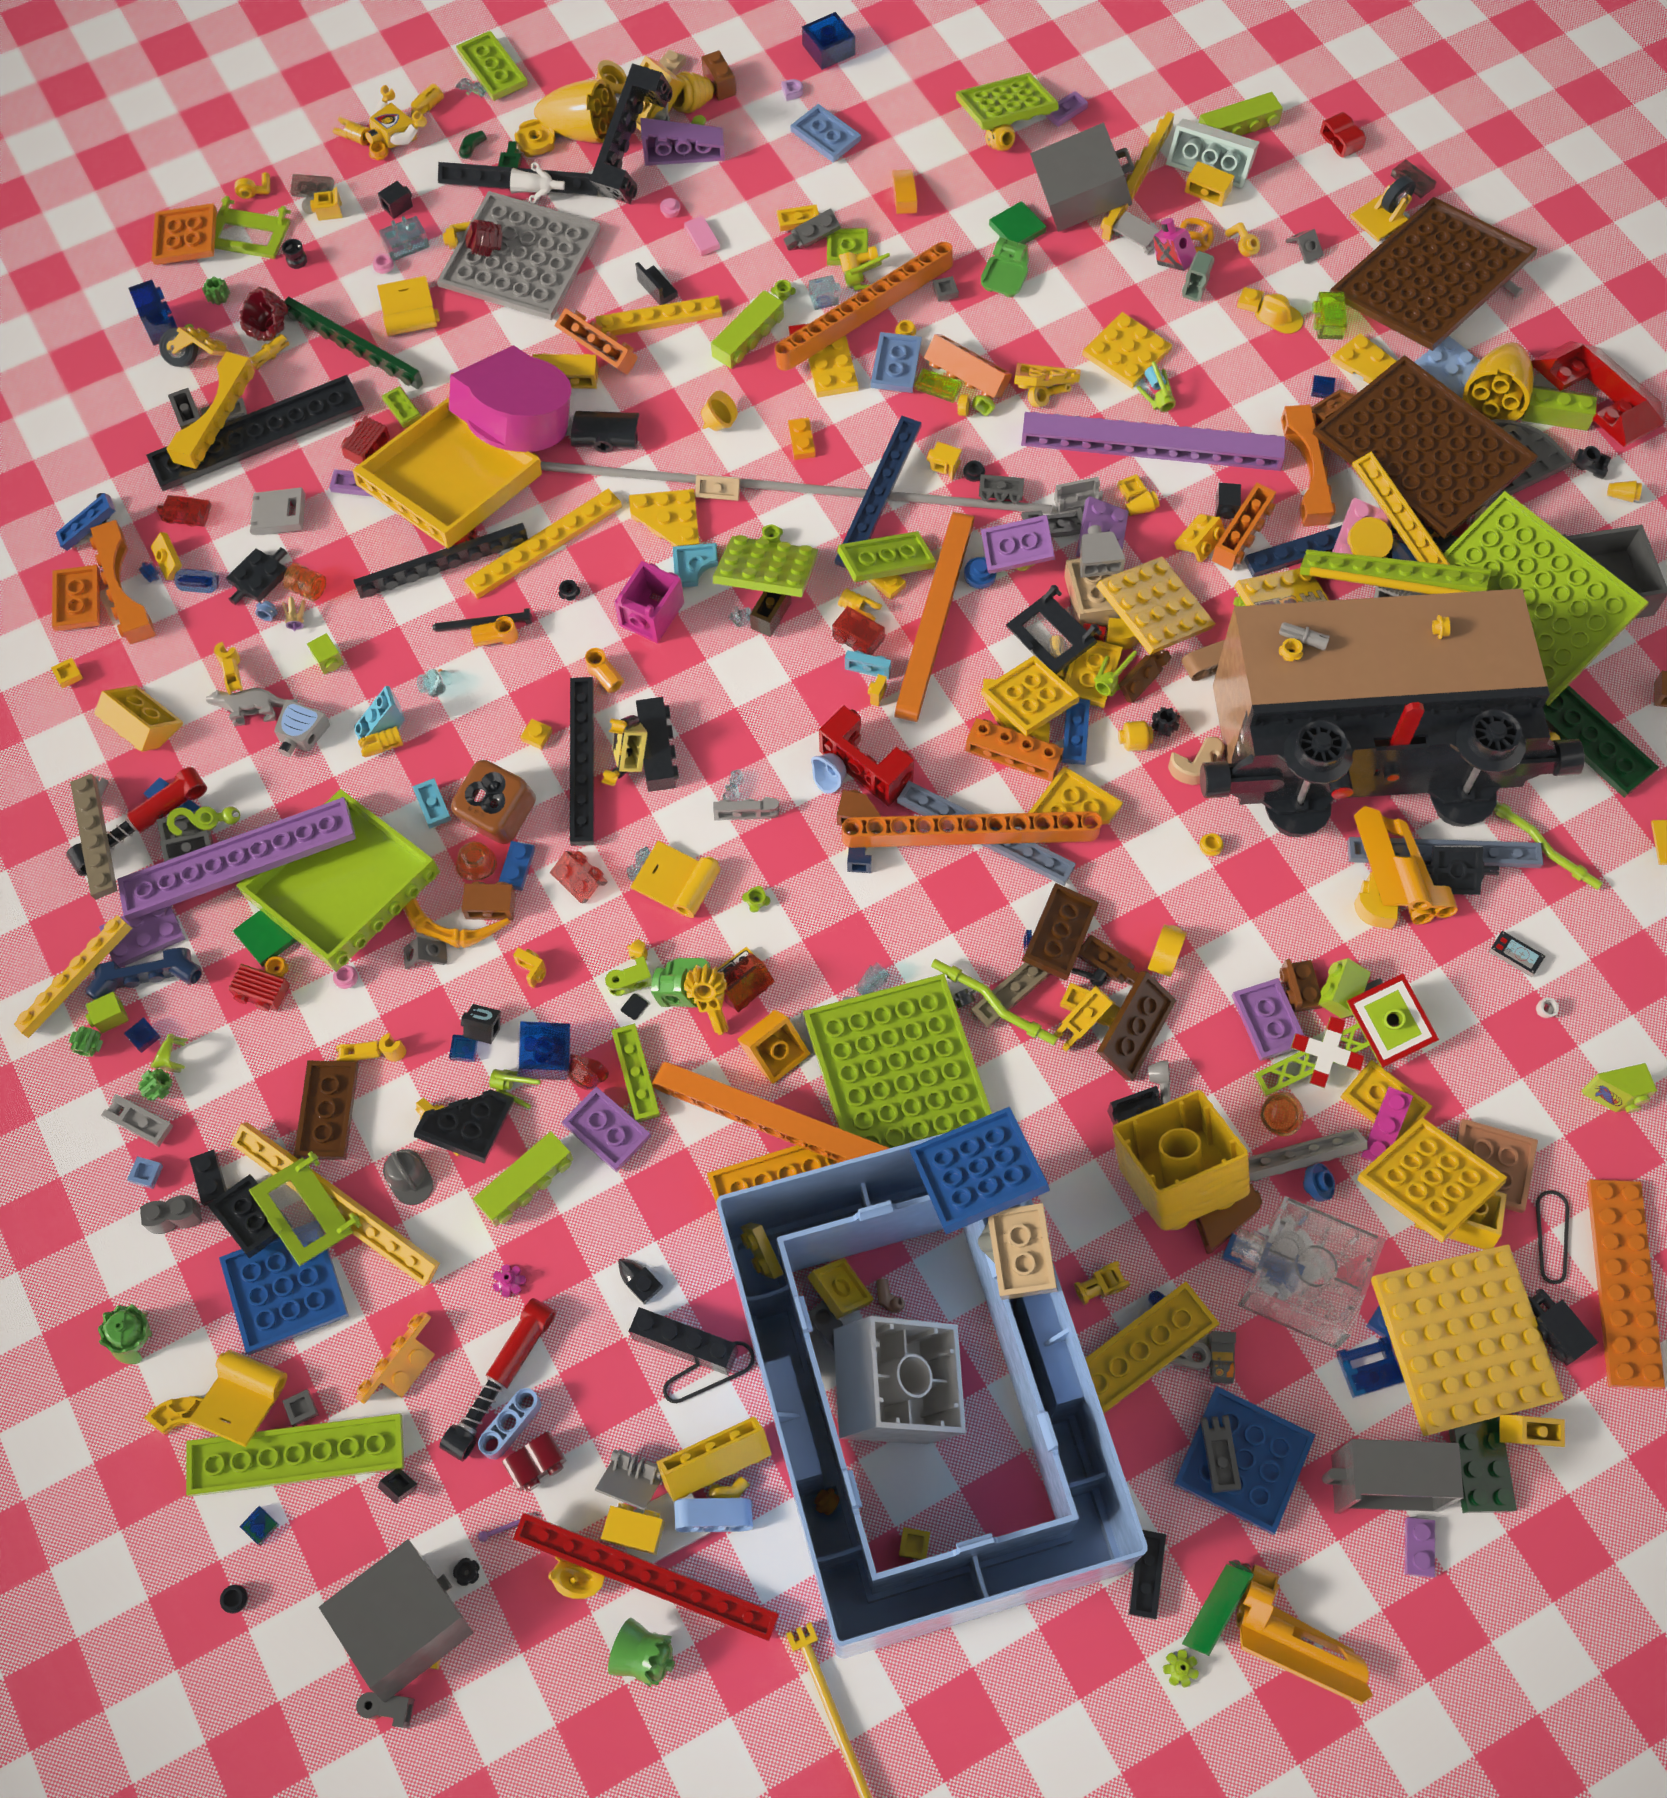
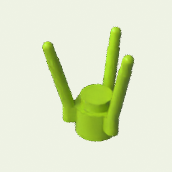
[844,253,890,291]
[1137,361,1176,412]
[1094,651,1137,696]
[489,1069,548,1109]

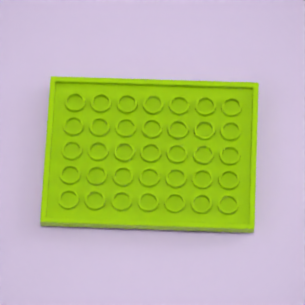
[1443,491,1648,706]
[803,974,992,1148]

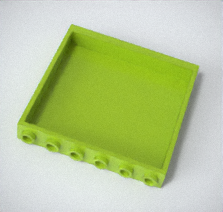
[236,789,441,972]

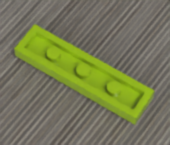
[611,1023,660,1123]

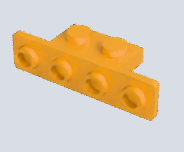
[355,1312,435,1404]

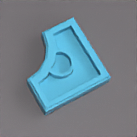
[673,543,718,588]

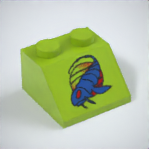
[1582,1063,1657,1113]

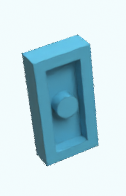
[845,650,891,679]
[412,778,451,829]

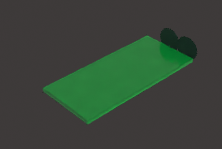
[1182,1560,1254,1656]

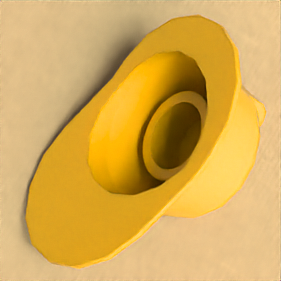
[597,60,627,94]
[1255,294,1303,334]
[701,390,738,431]

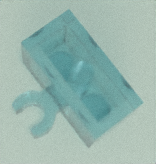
[378,216,430,261]

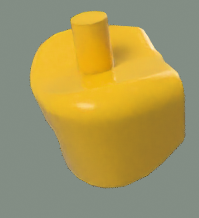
[627,939,648,961]

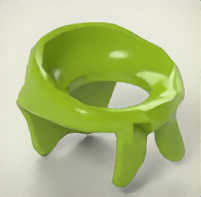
[150,1033,188,1073]

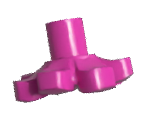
[493,1264,526,1298]

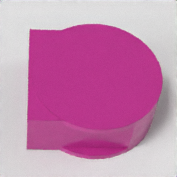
[449,345,571,452]

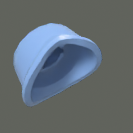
[811,753,846,793]

